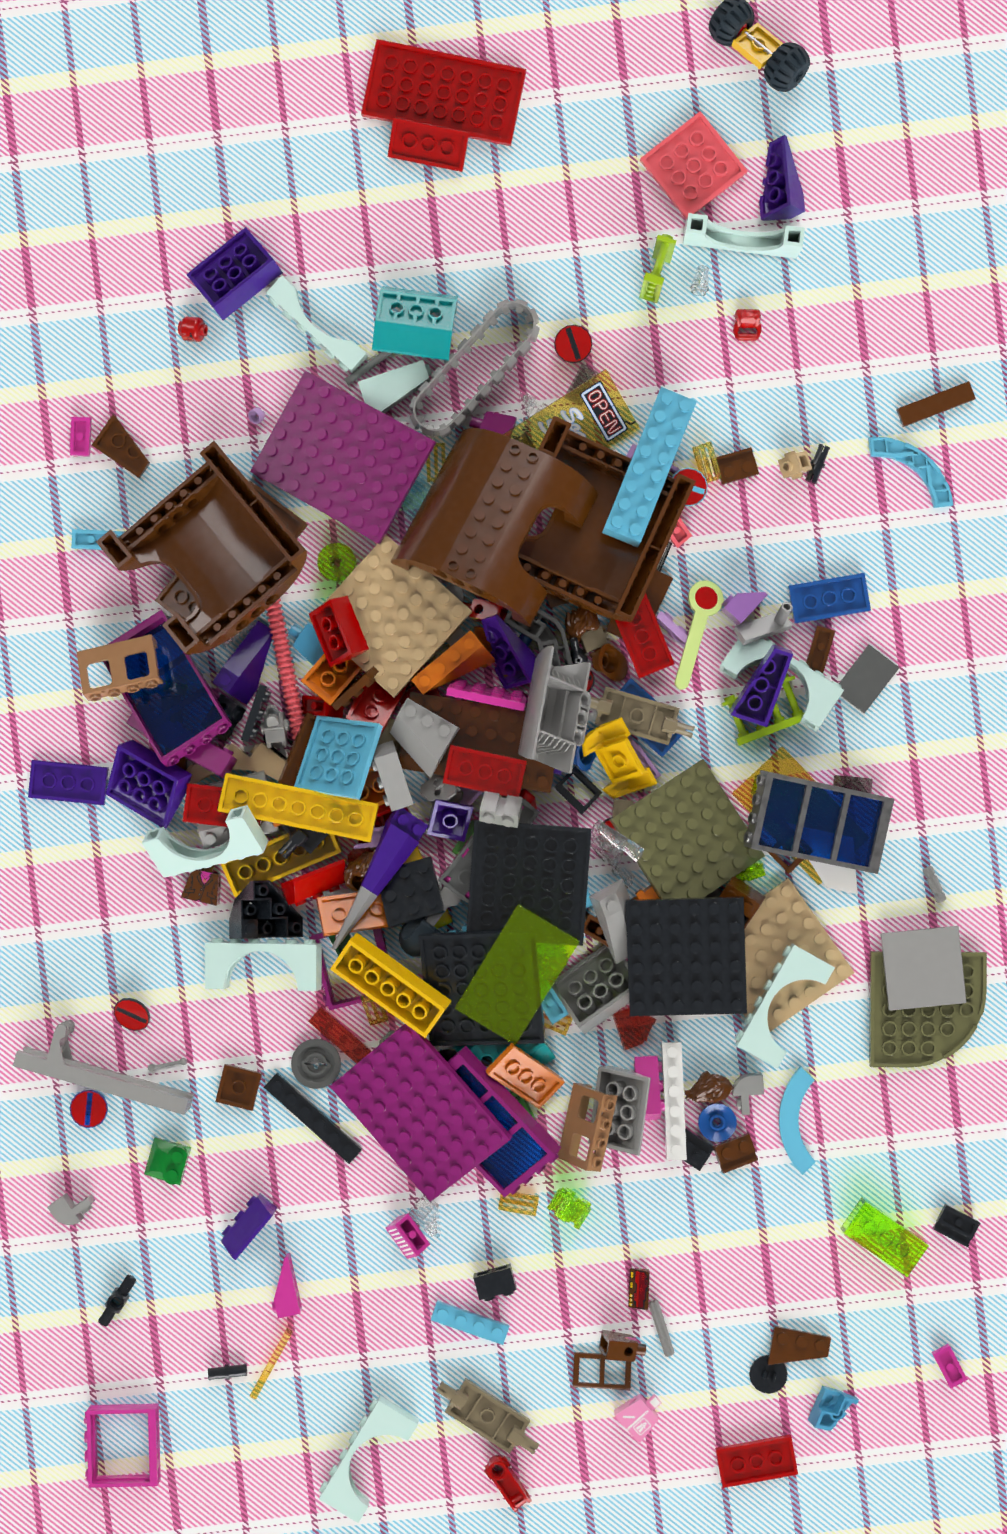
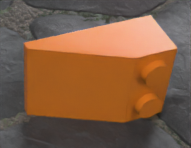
[301,654,364,706]

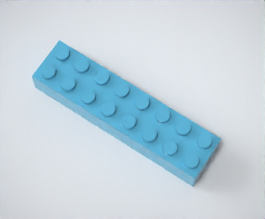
[602,387,697,547]

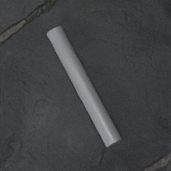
[344,352,393,386]

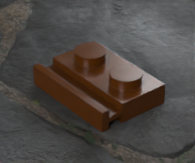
[714,447,759,485]
[713,1133,758,1174]

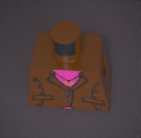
[181,865,221,906]
[599,1330,646,1362]

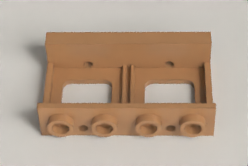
[76,634,163,701]
[558,1083,617,1172]

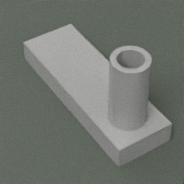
[733,602,793,645]

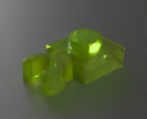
[735,863,766,882]

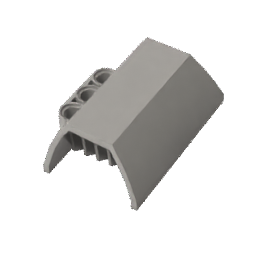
[518,646,591,773]

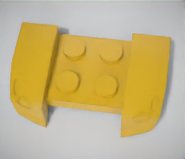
[582,717,657,799]

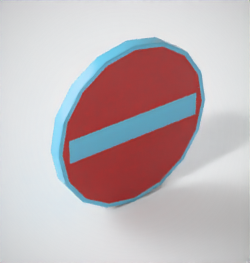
[672,468,708,506]

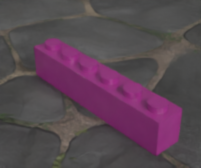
[126,704,237,779]

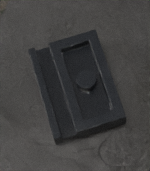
[683,1128,714,1171]
[932,1204,980,1248]

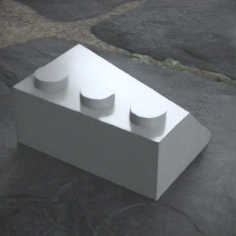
[390,698,460,779]

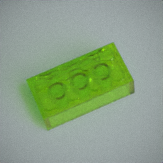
[840,1197,929,1277]

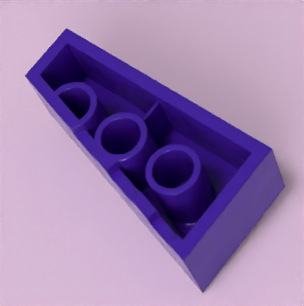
[729,645,793,727]

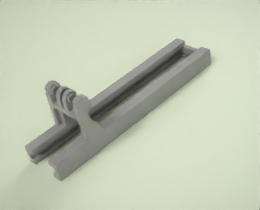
[13,1020,194,1115]

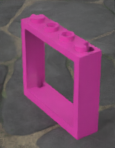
[84,1403,161,1488]

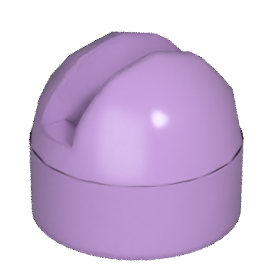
[248,407,265,424]

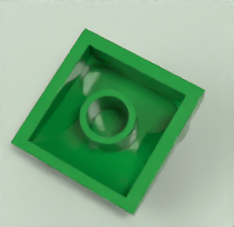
[144,1137,192,1185]

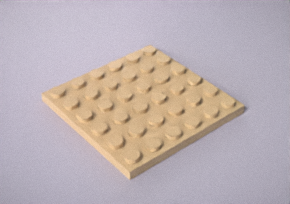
[308,535,472,698]
[743,878,855,1032]

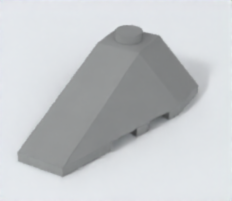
[589,879,630,964]

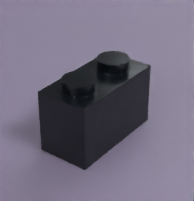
[473,1263,517,1301]

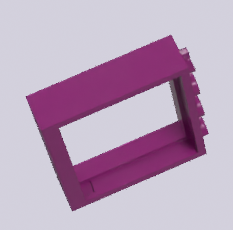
[311,928,388,1011]

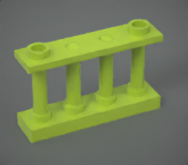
[639,234,677,303]
[721,674,805,746]

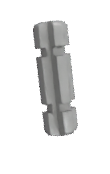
[923,866,946,903]

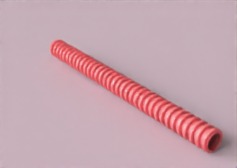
[266,598,304,743]

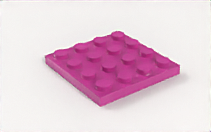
[446,678,527,711]

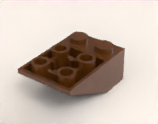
[719,877,766,928]

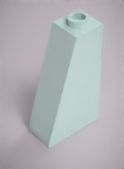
[358,360,432,413]

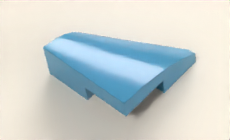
[808,1386,859,1431]

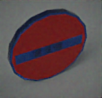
[70,1090,108,1128]

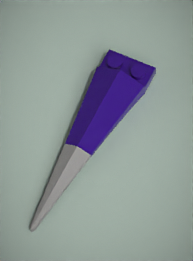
[332,808,428,950]

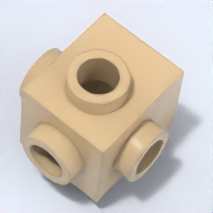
[778,451,812,480]

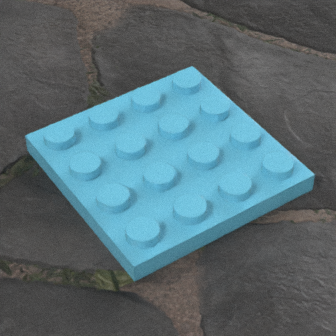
[294,715,383,800]

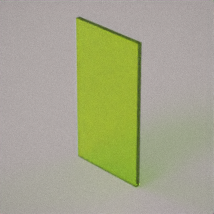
[455,904,580,1045]

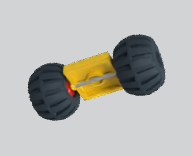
[709,0,810,92]

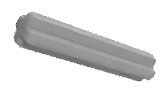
[648,1300,675,1357]

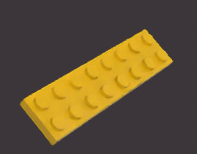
[218,773,379,842]

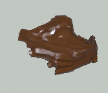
[565,607,600,643]
[344,849,376,892]
[684,1071,734,1104]

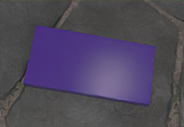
[28,760,109,805]

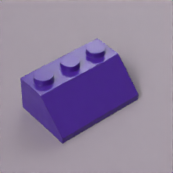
[221,1193,277,1260]

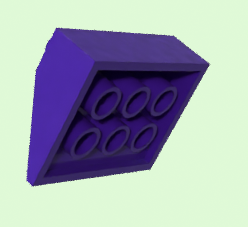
[186,227,283,320]
[106,739,192,829]

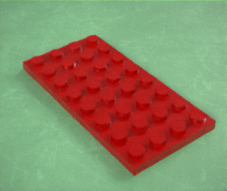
[361,39,527,146]

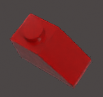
[301,695,344,718]

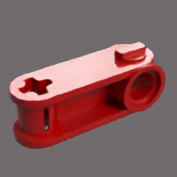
[484,1455,532,1512]

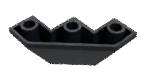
[229,880,303,939]

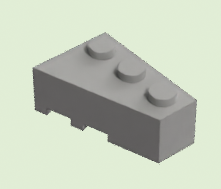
[371,740,414,811]

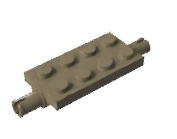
[590,687,695,745]
[436,1378,539,1454]

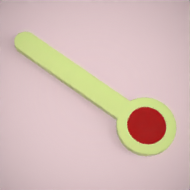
[674,580,724,690]

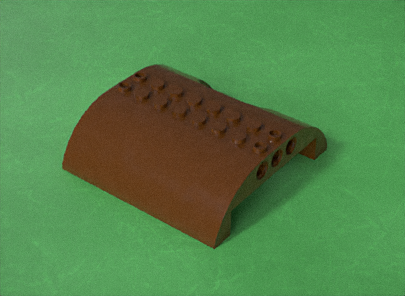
[518,416,696,622]
[391,428,598,627]
[96,441,307,655]

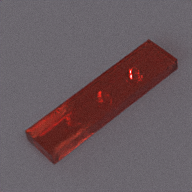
[308,1006,372,1064]

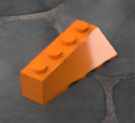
[411,630,495,695]

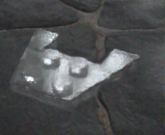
[590,820,644,889]

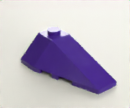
[759,135,805,221]
[482,614,536,690]
[212,620,273,705]

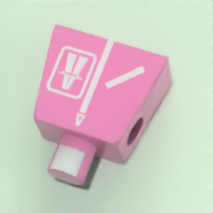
[614,1394,662,1443]

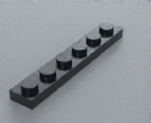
[264,1072,362,1164]

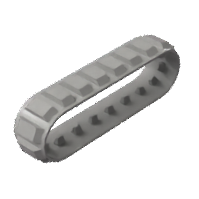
[409,298,540,439]

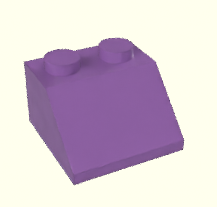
[721,592,768,625]

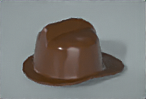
[589,643,628,682]

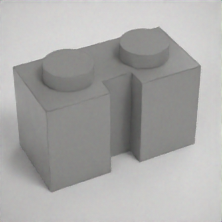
[479,791,523,828]

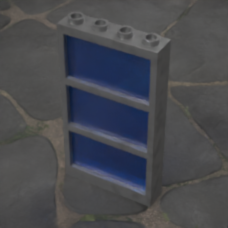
[744,770,895,874]

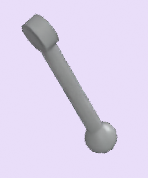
[148,1058,187,1072]

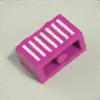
[385,1213,430,1259]

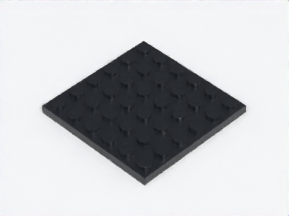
[466,820,592,946]
[626,897,747,1016]
[418,929,546,1046]

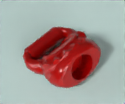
[733,309,762,341]

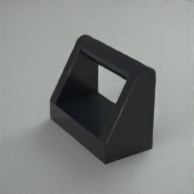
[554,766,603,815]

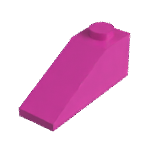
[272,1253,302,1318]

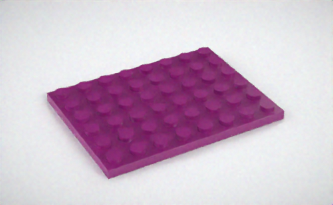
[250,371,436,544]
[330,1024,512,1202]

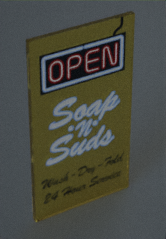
[503,369,640,450]

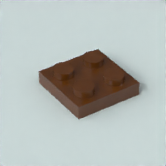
[215,1064,262,1111]

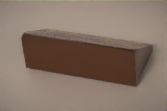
[628,1268,650,1310]

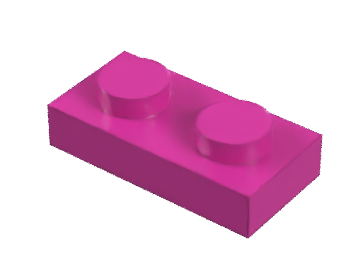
[70,417,92,457]
[931,1344,968,1388]

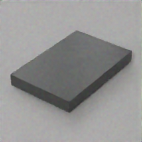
[839,645,900,713]

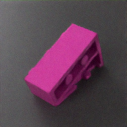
[634,1056,665,1120]

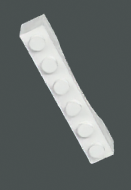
[661,1042,687,1161]

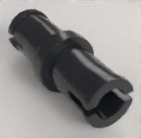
[805,444,830,484]
[208,1364,247,1381]

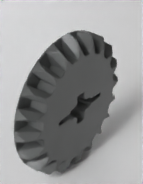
[291,1038,341,1089]

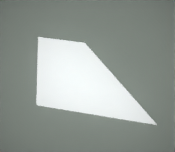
[787,823,858,894]

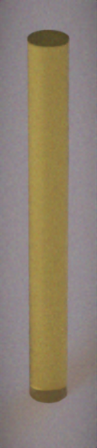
[250,1328,293,1399]

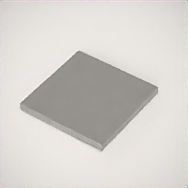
[880,926,966,1011]

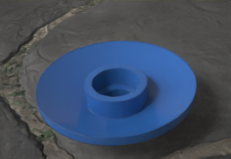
[698,1103,737,1142]

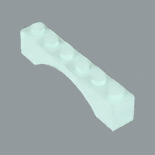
[266,276,368,373]

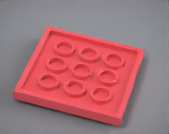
[640,111,748,220]

